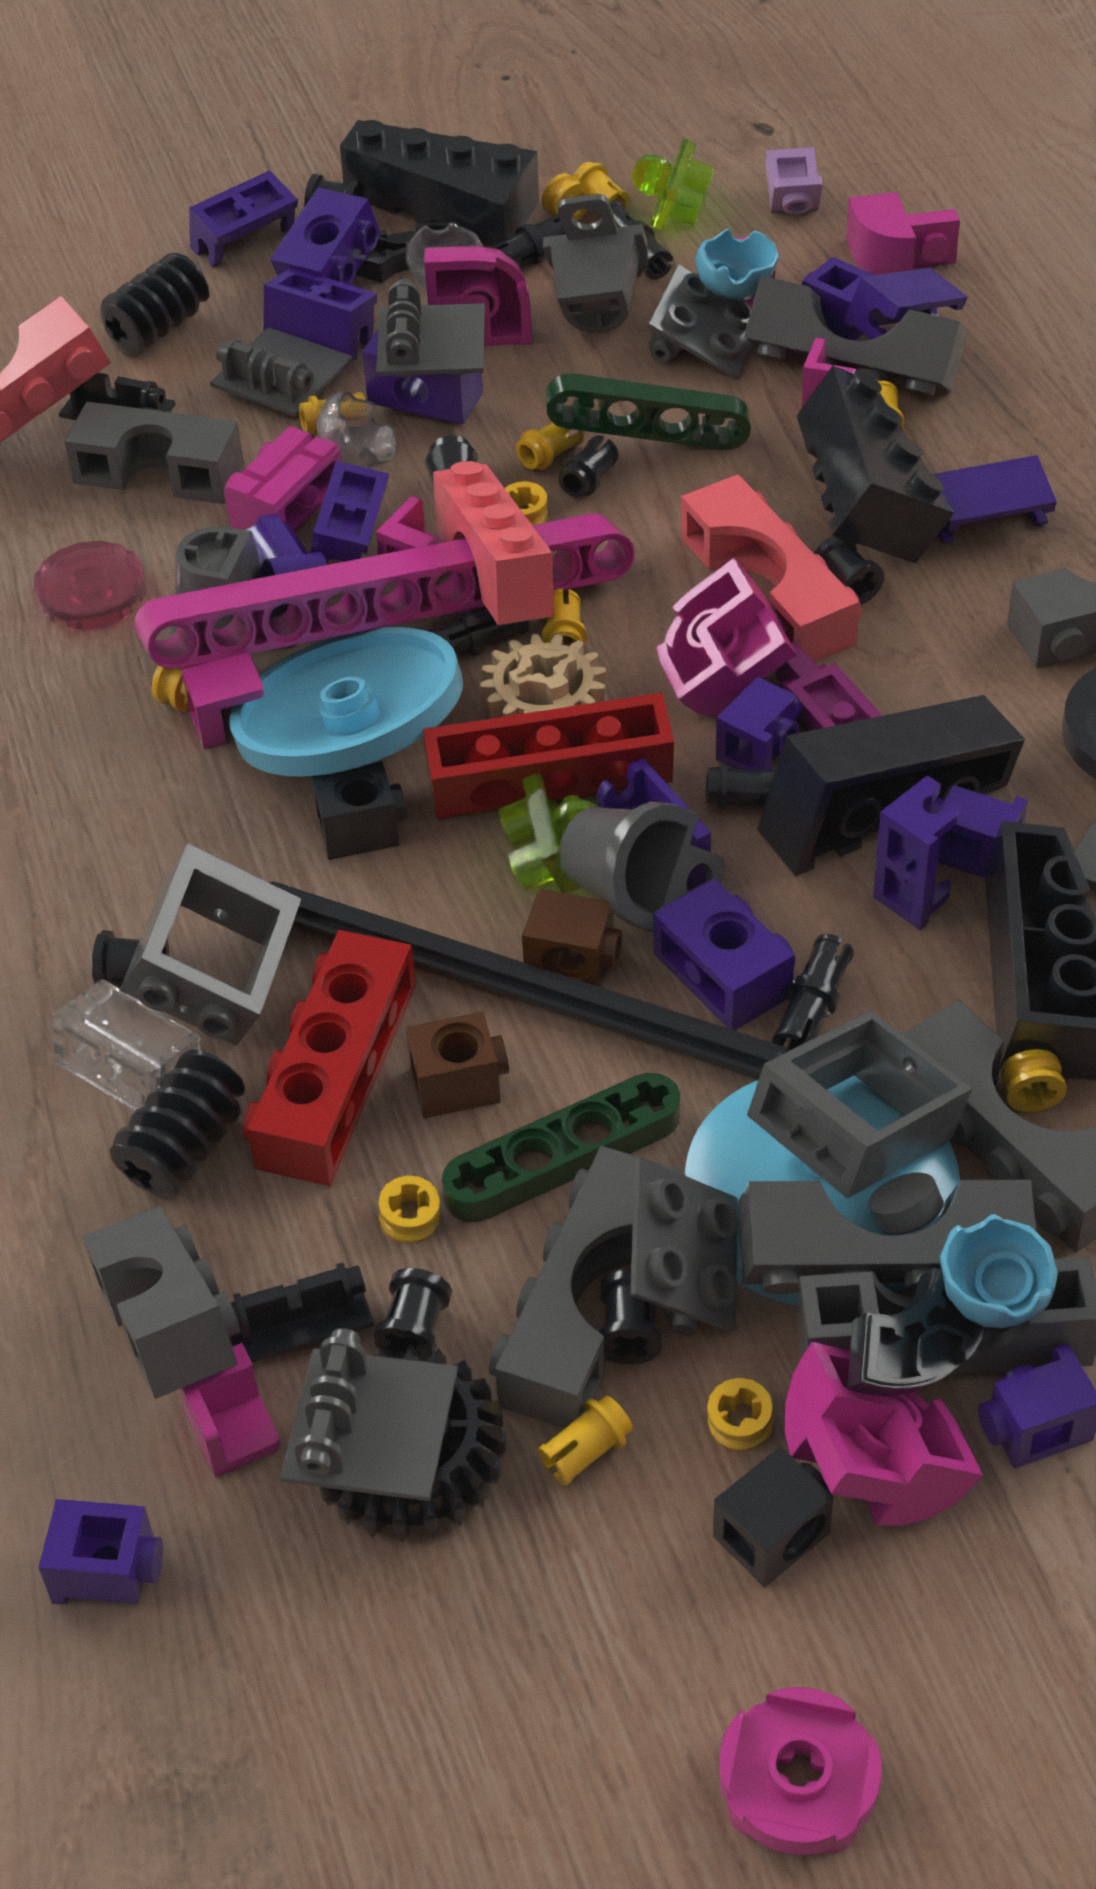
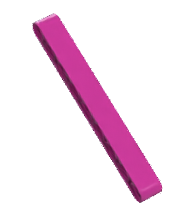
[134,514,635,669]

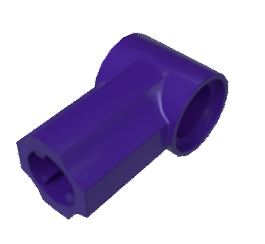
[246,514,328,608]

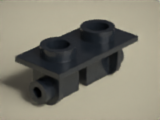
[59,372,176,421]
[229,1262,375,1363]

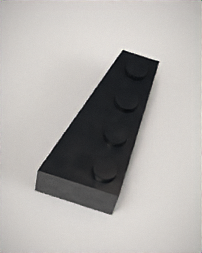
[340,120,539,246]
[796,365,955,563]
[757,695,1025,877]
[985,821,1096,1079]

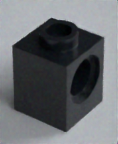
[311,761,407,860]
[713,1446,834,1588]

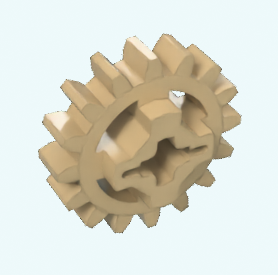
[480,634,607,719]

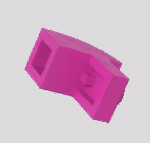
[846,192,960,275]

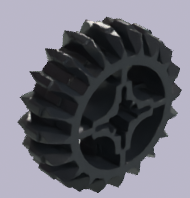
[319,1344,507,1542]

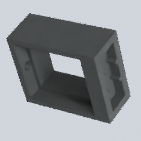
[120,843,301,1046]
[747,1010,973,1199]

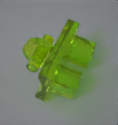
[631,138,715,230]
[498,773,599,894]

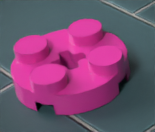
[719,1687,882,1855]

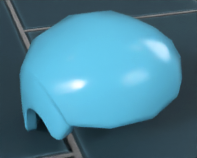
[695,228,780,301]
[940,1214,1058,1328]

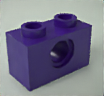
[270,188,381,285]
[362,328,483,424]
[653,878,795,1031]

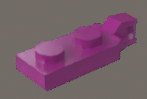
[775,643,883,730]

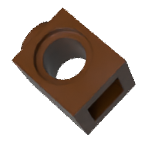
[522,889,623,987]
[406,1011,509,1118]

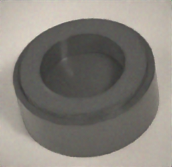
[868,1172,944,1235]

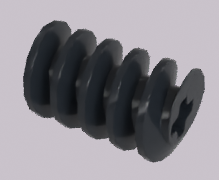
[100,253,210,357]
[109,1049,245,1200]

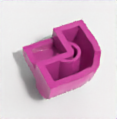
[424,246,532,346]
[656,558,797,716]
[785,1342,983,1526]

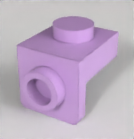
[765,147,823,215]

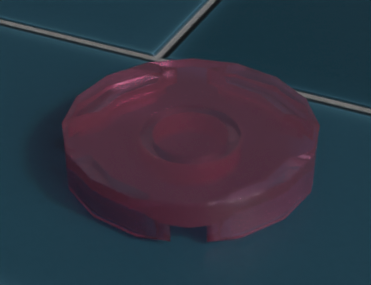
[34,541,146,630]

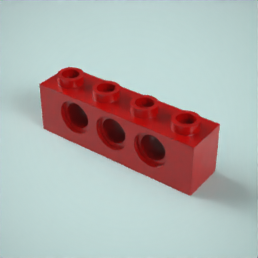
[423,692,674,819]
[243,930,416,1187]

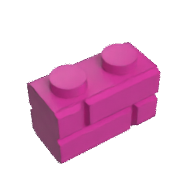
[224,426,342,532]

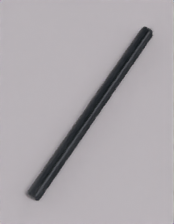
[269,881,787,1080]

